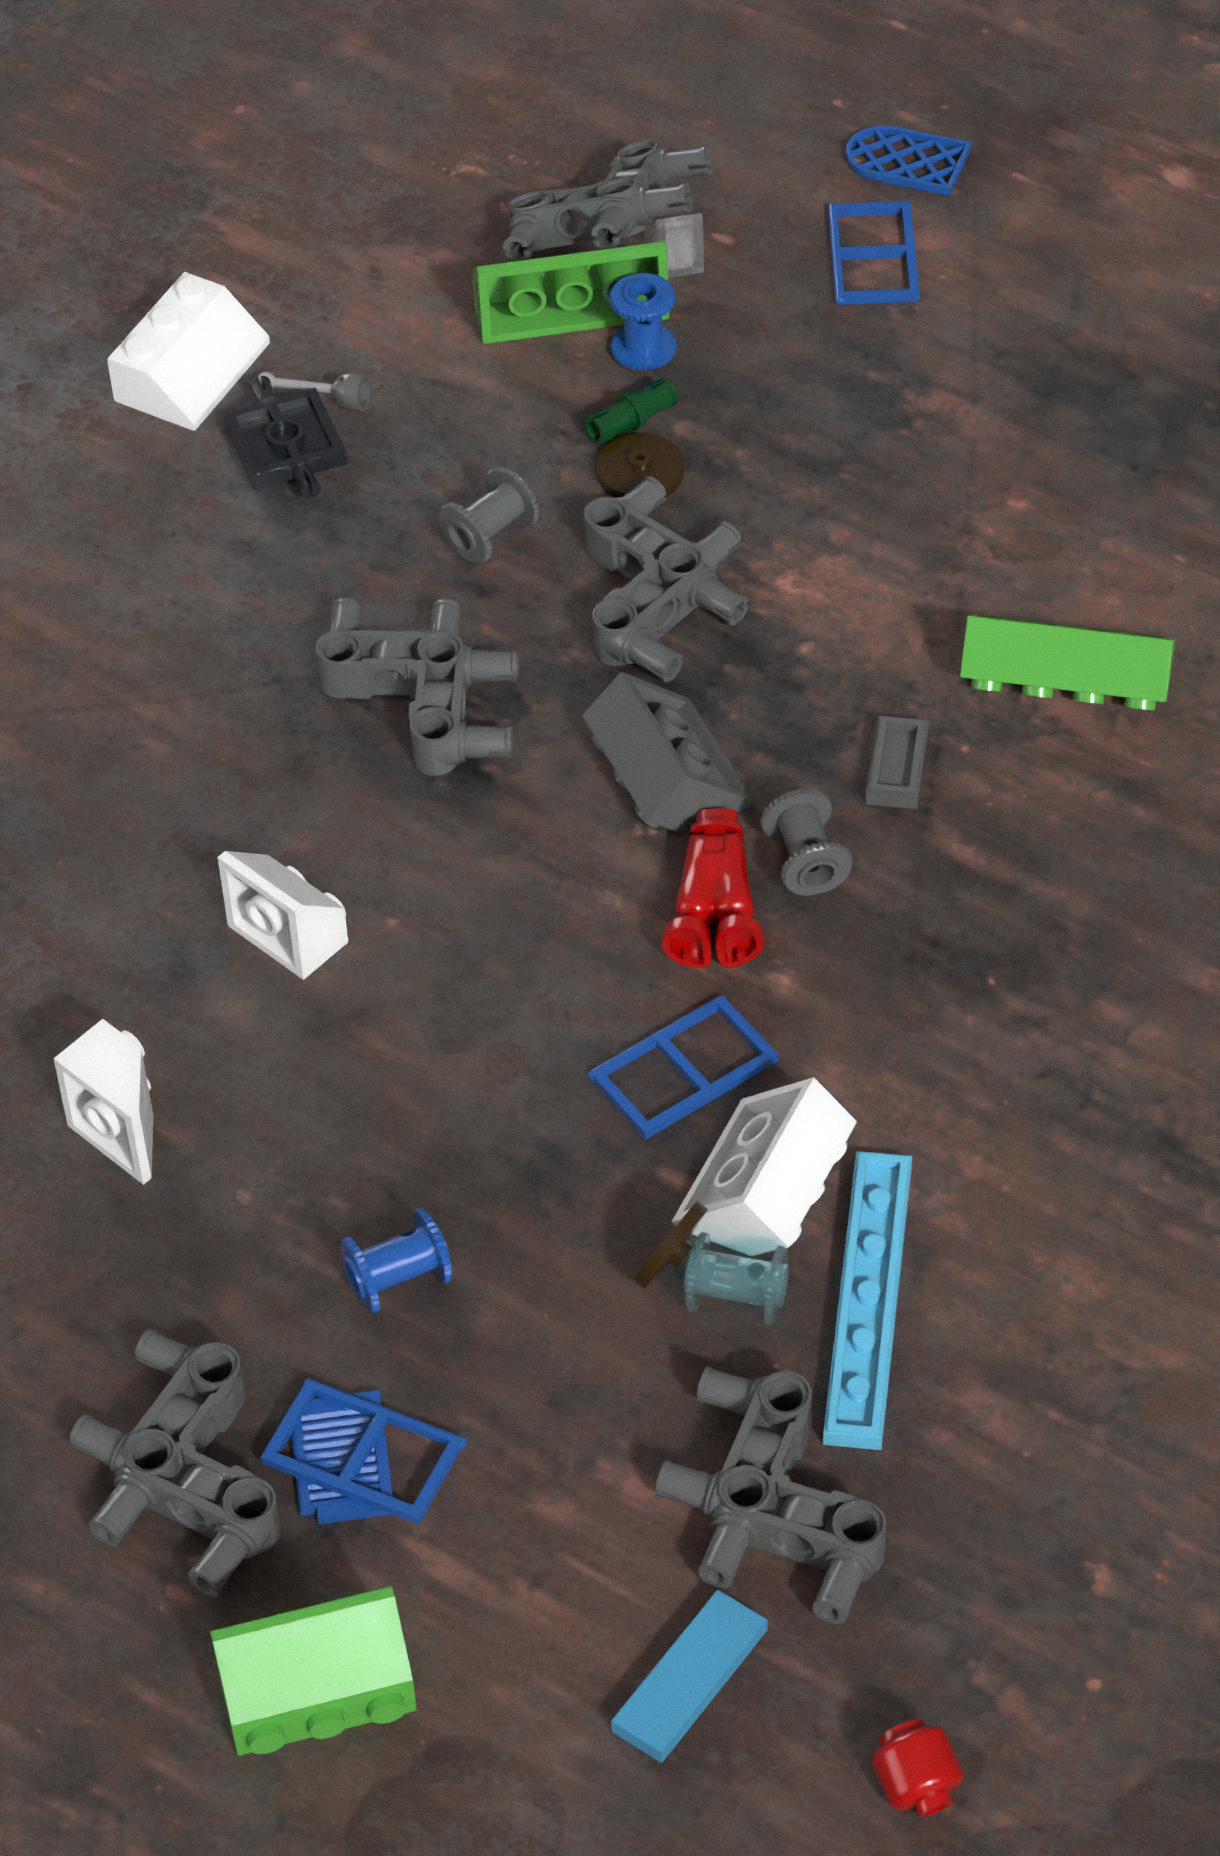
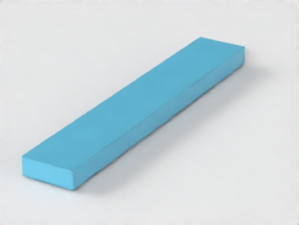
[823,1151,912,1450]

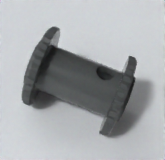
[439,466,539,564]
[761,789,853,896]

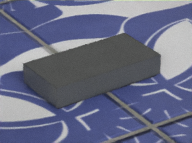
[866,715,929,809]

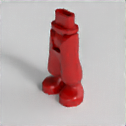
[662,808,764,968]

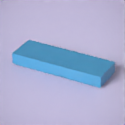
[611,1590,768,1763]

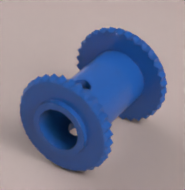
[609,273,677,371]
[341,1208,452,1313]

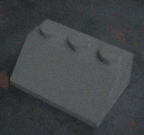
[582,672,755,833]

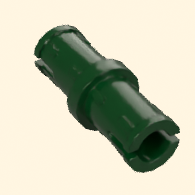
[584,377,678,445]

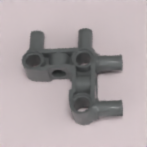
[503,140,713,262]
[583,476,748,683]
[315,598,519,776]
[69,1328,281,1597]
[656,1366,886,1624]

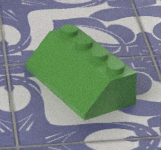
[472,241,669,344]
[960,614,1176,710]

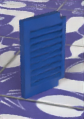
[291,1390,393,1524]

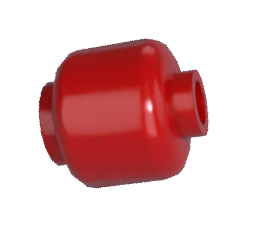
[871,1719,963,1818]

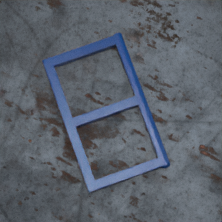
[827,201,920,305]
[587,995,779,1140]
[260,1378,467,1525]

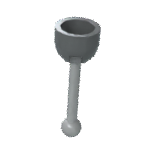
[258,372,371,412]

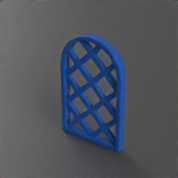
[846,125,972,196]

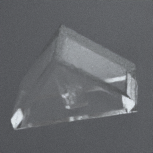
[644,213,704,278]

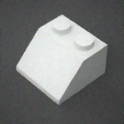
[218,851,348,980]
[54,1019,153,1185]

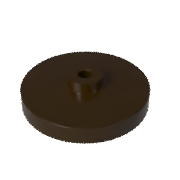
[596,433,684,498]
[633,1200,709,1289]

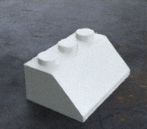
[107,272,270,431]
[672,1077,857,1256]

